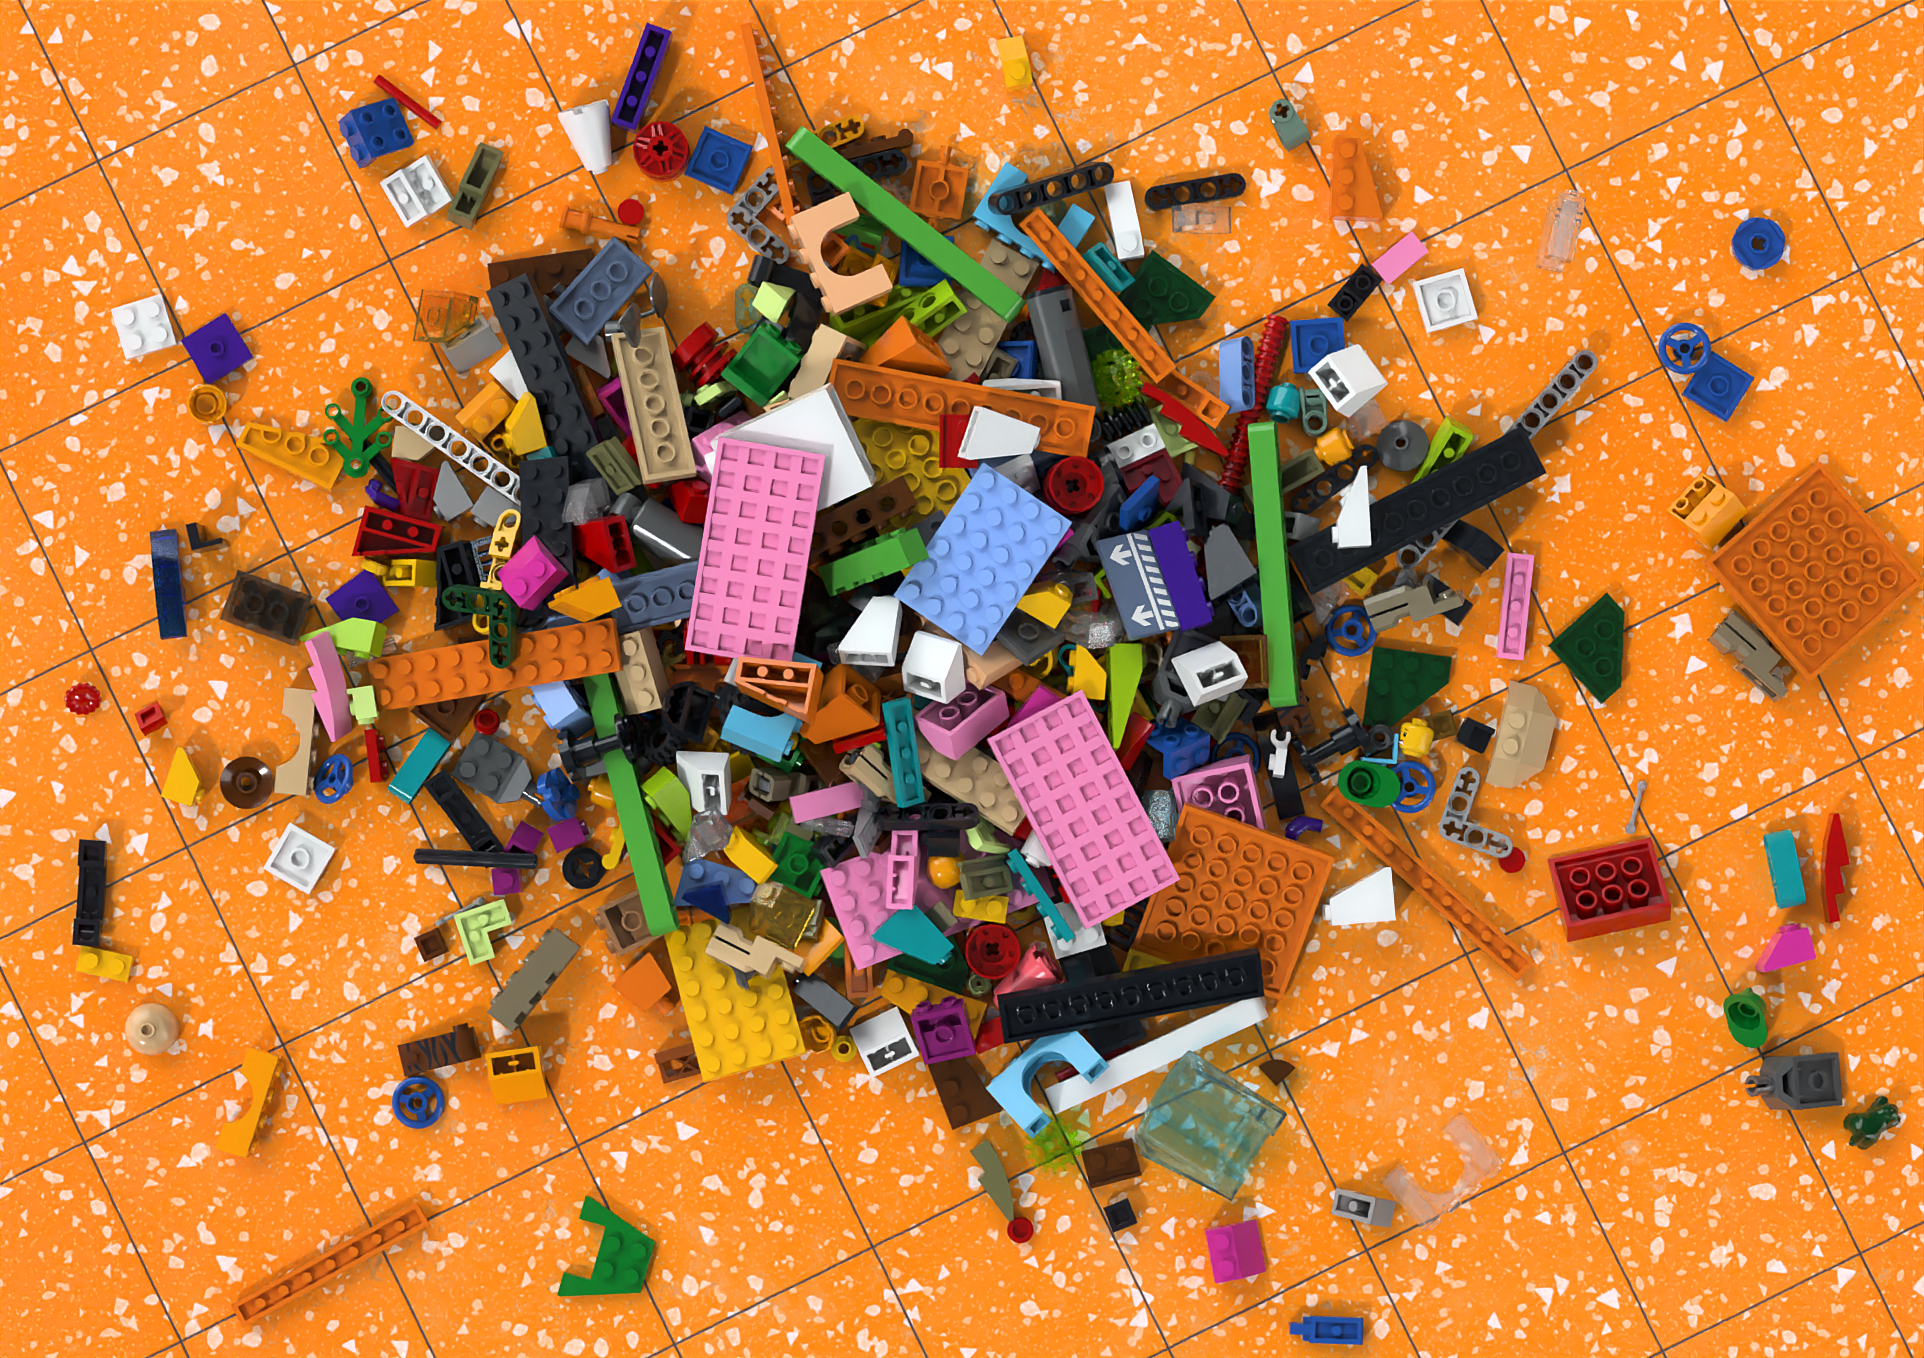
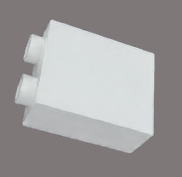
[704,382,877,511]

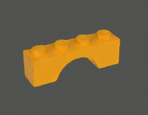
[215,1046,284,1158]

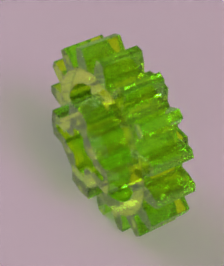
[1091,349,1142,407]
[1024,1116,1082,1174]

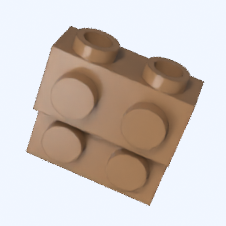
[593,889,666,957]

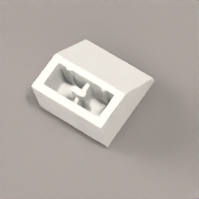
[1308,344,1389,418]
[902,630,966,704]
[1171,641,1248,707]
[676,751,733,815]
[849,1006,920,1078]

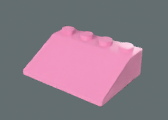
[1171,754,1268,831]

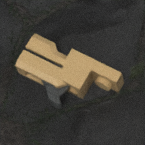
[839,743,932,812]
[705,920,807,991]

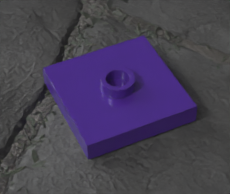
[181,313,254,384]
[326,570,400,624]

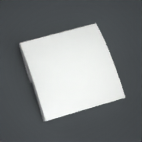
[380,155,454,228]

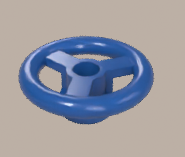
[1658,322,1711,374]
[1325,604,1377,657]
[1209,732,1261,775]
[314,754,354,804]
[1390,761,1436,813]
[392,1076,445,1129]

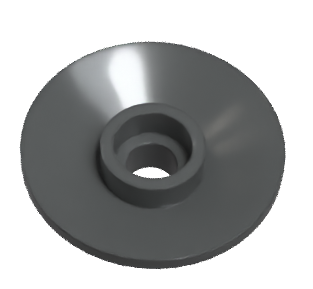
[1376,420,1429,472]

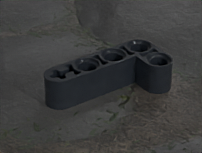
[807,149,907,207]
[747,255,824,308]

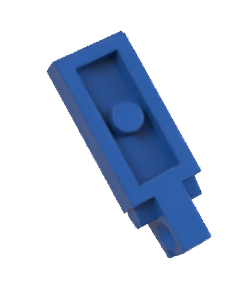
[1289,1315,1363,1345]

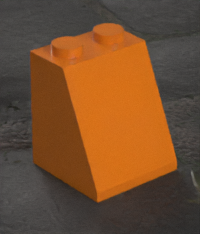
[858,315,952,378]
[799,663,881,744]

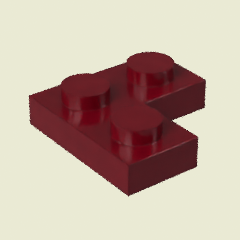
[1119,448,1183,507]

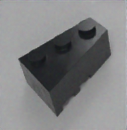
[434,540,487,631]

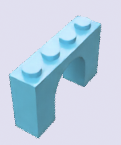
[972,162,1095,273]
[720,652,824,763]
[986,1031,1110,1139]

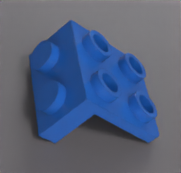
[338,98,414,169]
[1146,715,1210,780]

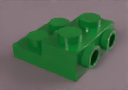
[768,831,830,899]

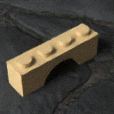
[274,688,320,796]

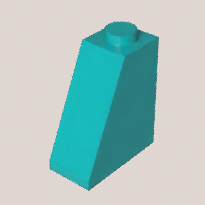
[870,904,954,965]

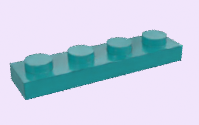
[882,697,925,808]
[1006,848,1075,943]

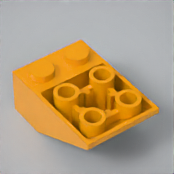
[455,380,550,475]

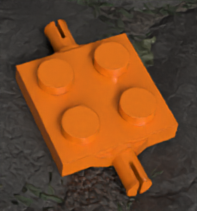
[909,145,969,231]

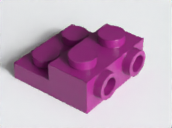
[911,996,977,1065]

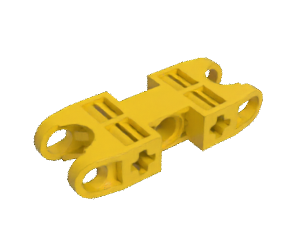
[472,509,523,638]

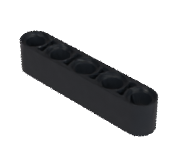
[988,162,1114,216]

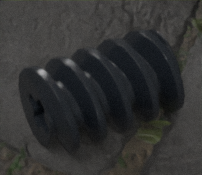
[1094,396,1153,443]

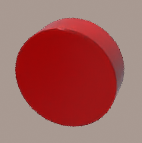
[618,199,644,226]
[1498,847,1525,873]
[1007,1216,1034,1243]

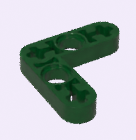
[442,584,517,669]

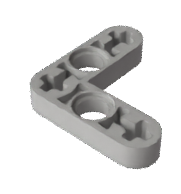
[727,167,790,265]
[1439,767,1513,858]

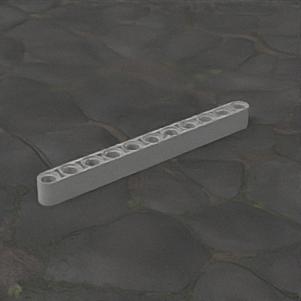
[1395,350,1598,569]

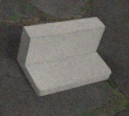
[437,312,503,374]

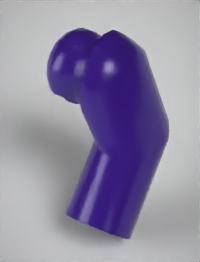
[365,479,399,512]
[1285,816,1323,841]

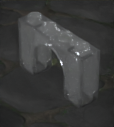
[1534,190,1586,273]
[1380,1112,1504,1231]

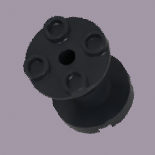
[1290,706,1375,785]
[557,713,641,783]

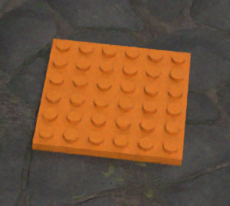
[1703,462,1924,683]
[1132,802,1335,1001]

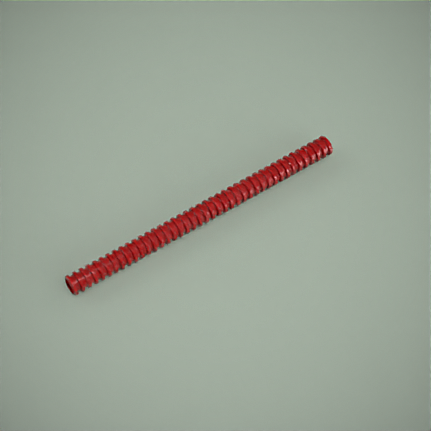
[1195,314,1289,579]

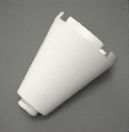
[557,99,612,175]

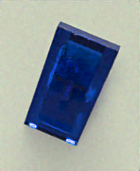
[681,880,733,924]

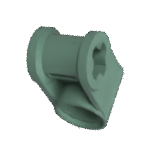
[1268,99,1311,152]
[1298,387,1327,438]

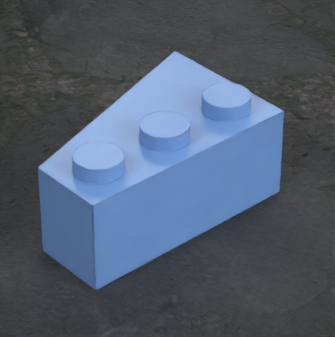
[674,855,762,906]

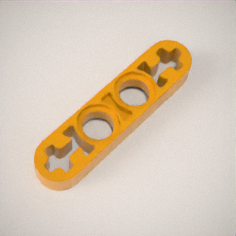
[769,115,865,168]

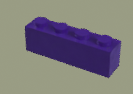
[611,23,673,134]
[1147,520,1215,634]

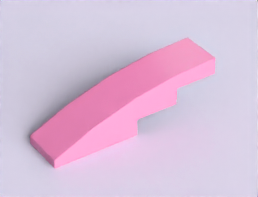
[305,631,352,742]
[789,780,882,823]
[886,814,923,910]

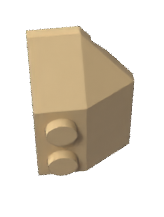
[1484,680,1556,789]

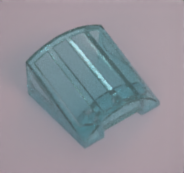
[1134,1050,1287,1201]

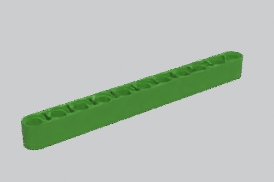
[785,125,1026,324]
[1248,421,1299,708]
[582,673,680,937]

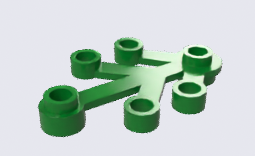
[323,377,394,478]

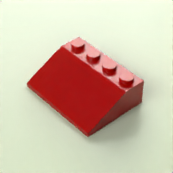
[1548,837,1671,942]

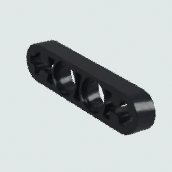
[1144,173,1246,211]
[1291,444,1378,515]
[876,803,980,831]

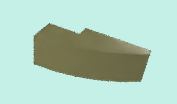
[447,142,504,230]
[1239,449,1325,513]
[970,1138,1014,1222]

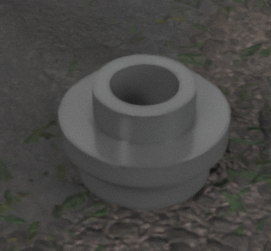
[1368,724,1394,750]

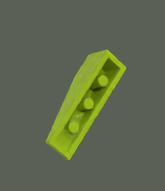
[829,284,931,341]
[1411,416,1474,483]
[1105,643,1146,752]

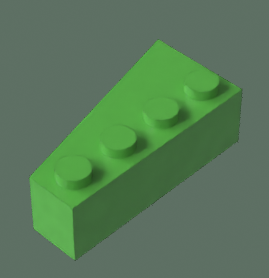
[818,527,929,597]

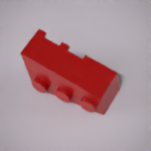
[352,505,445,557]

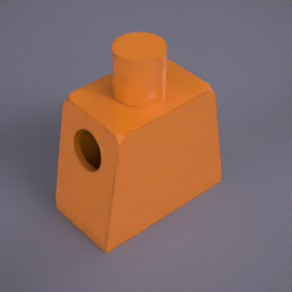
[611,951,675,1017]

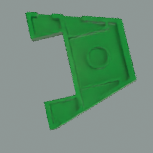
[557,1195,655,1296]

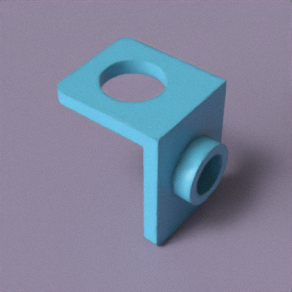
[1359,733,1399,767]

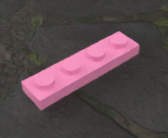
[1496,553,1534,661]

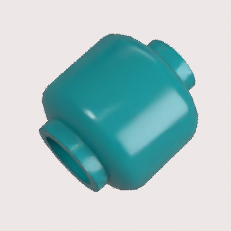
[1266,383,1301,424]

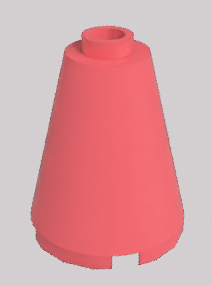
[992,942,1067,1007]

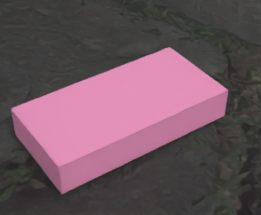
[1371,231,1429,286]

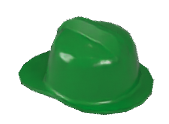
[1338,760,1400,808]
[1723,987,1768,1048]

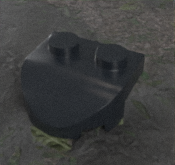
[661,681,715,744]

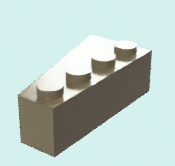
[487,927,581,1032]

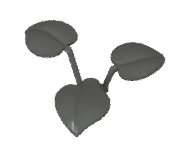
[605,272,675,371]

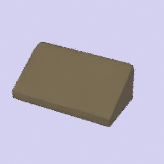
[977,347,1018,385]

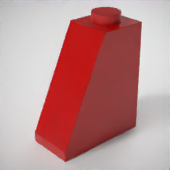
[575,515,637,573]

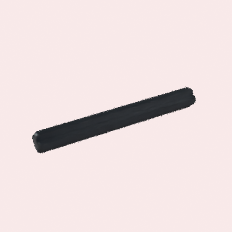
[413,848,539,869]

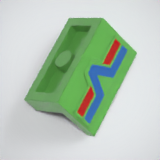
[832,212,886,258]

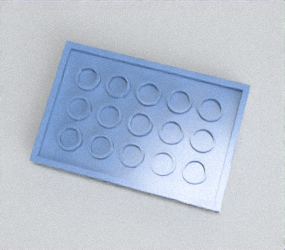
[893,462,1073,656]

